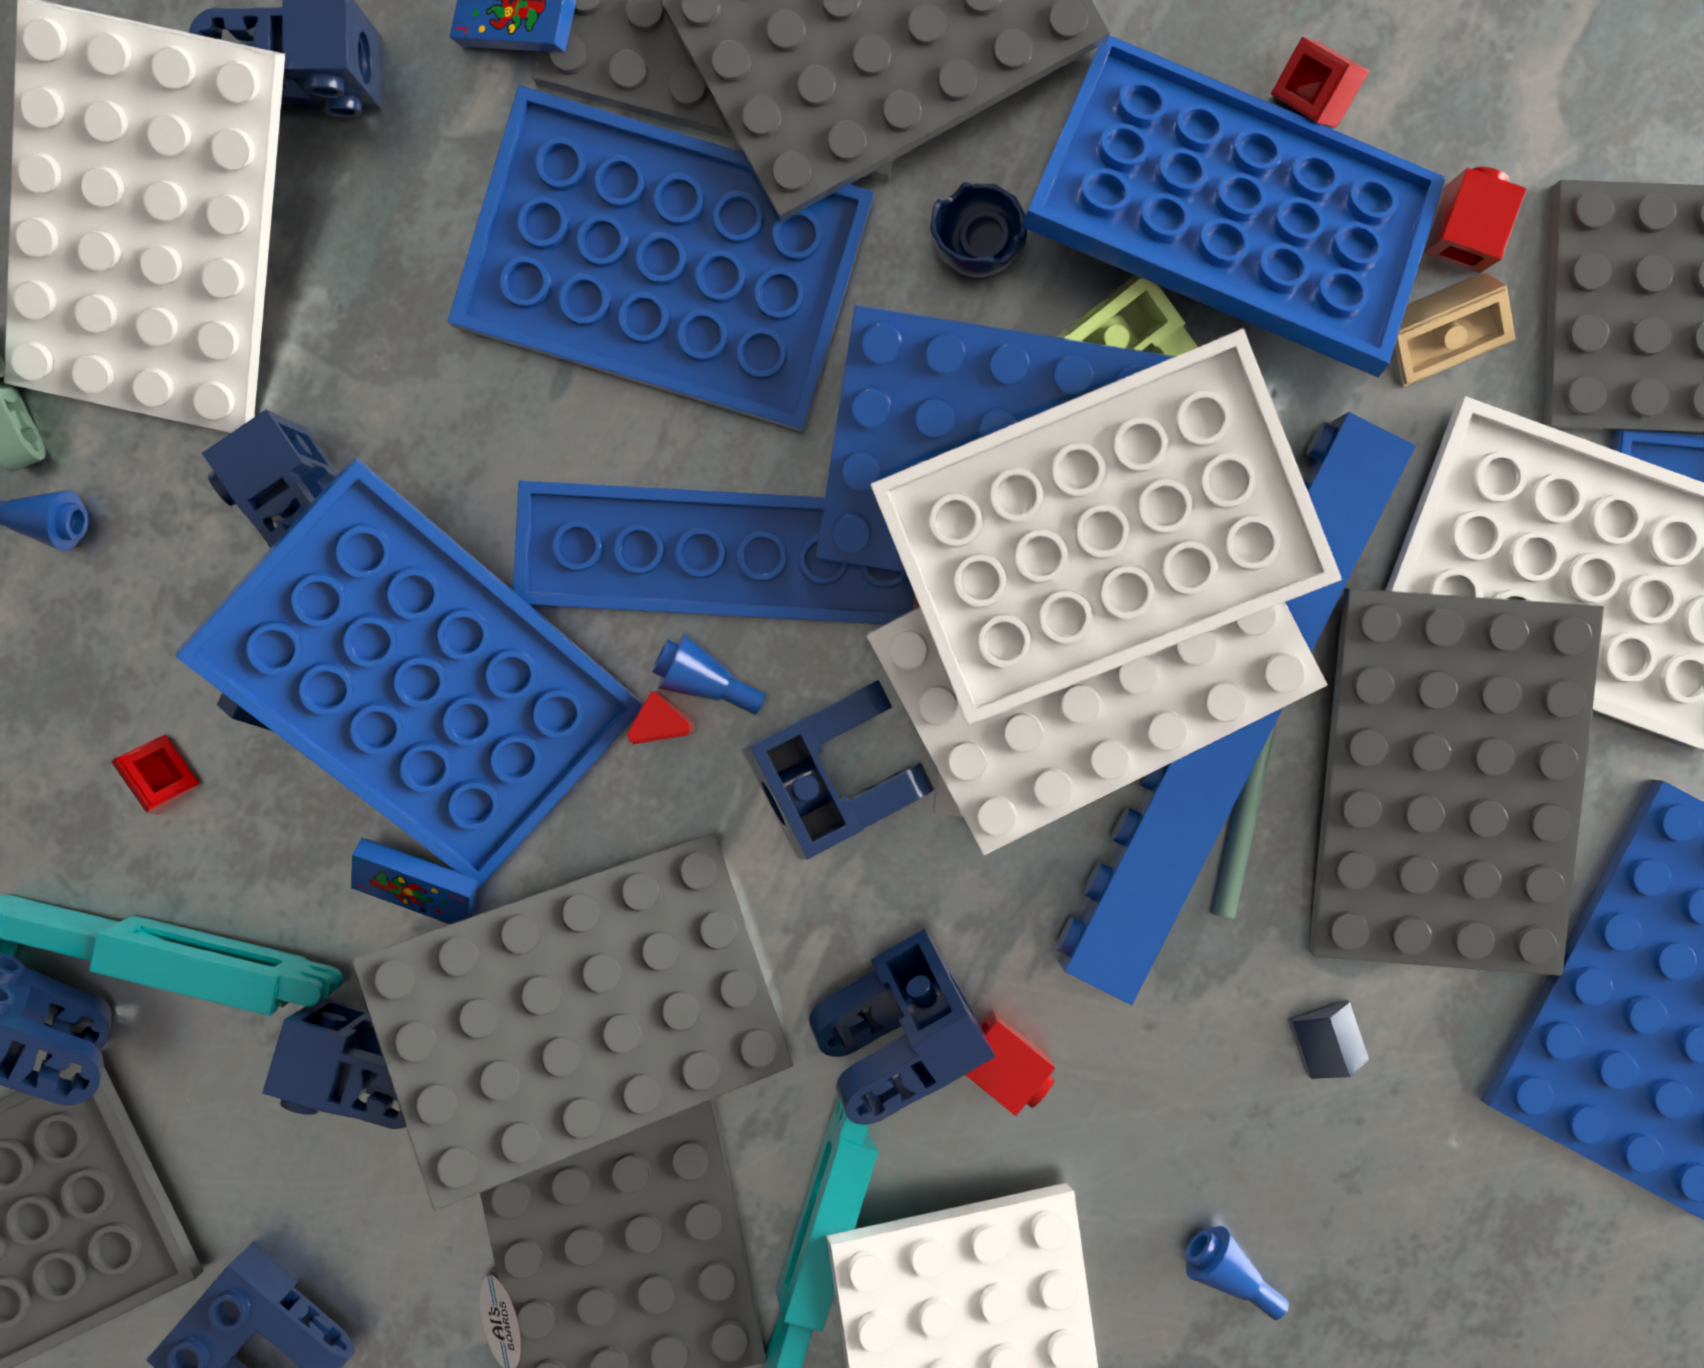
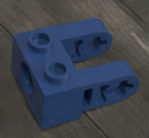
[189,0,381,117]
[202,409,337,548]
[742,680,935,860]
[809,929,996,1125]
[0,953,113,1105]
[262,998,406,1129]
[146,1243,355,1368]

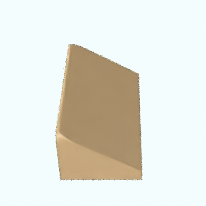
[1390,273,1516,387]

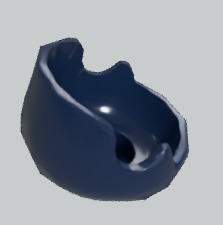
[930,182,1027,278]

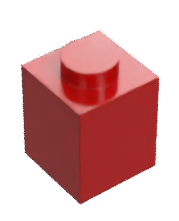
[1423,166,1527,273]
[965,1009,1055,1116]

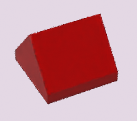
[627,690,696,745]
[111,734,200,815]

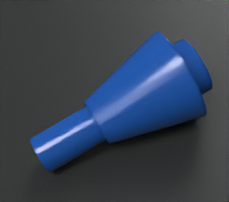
[0,490,88,551]
[652,633,766,715]
[1186,1226,1289,1320]

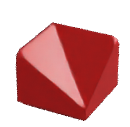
[1271,36,1369,127]

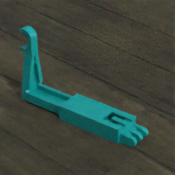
[0,894,343,1016]
[762,1096,879,1368]

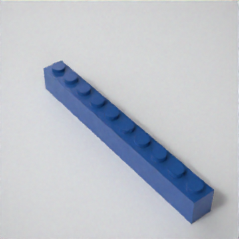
[1056,412,1416,1006]

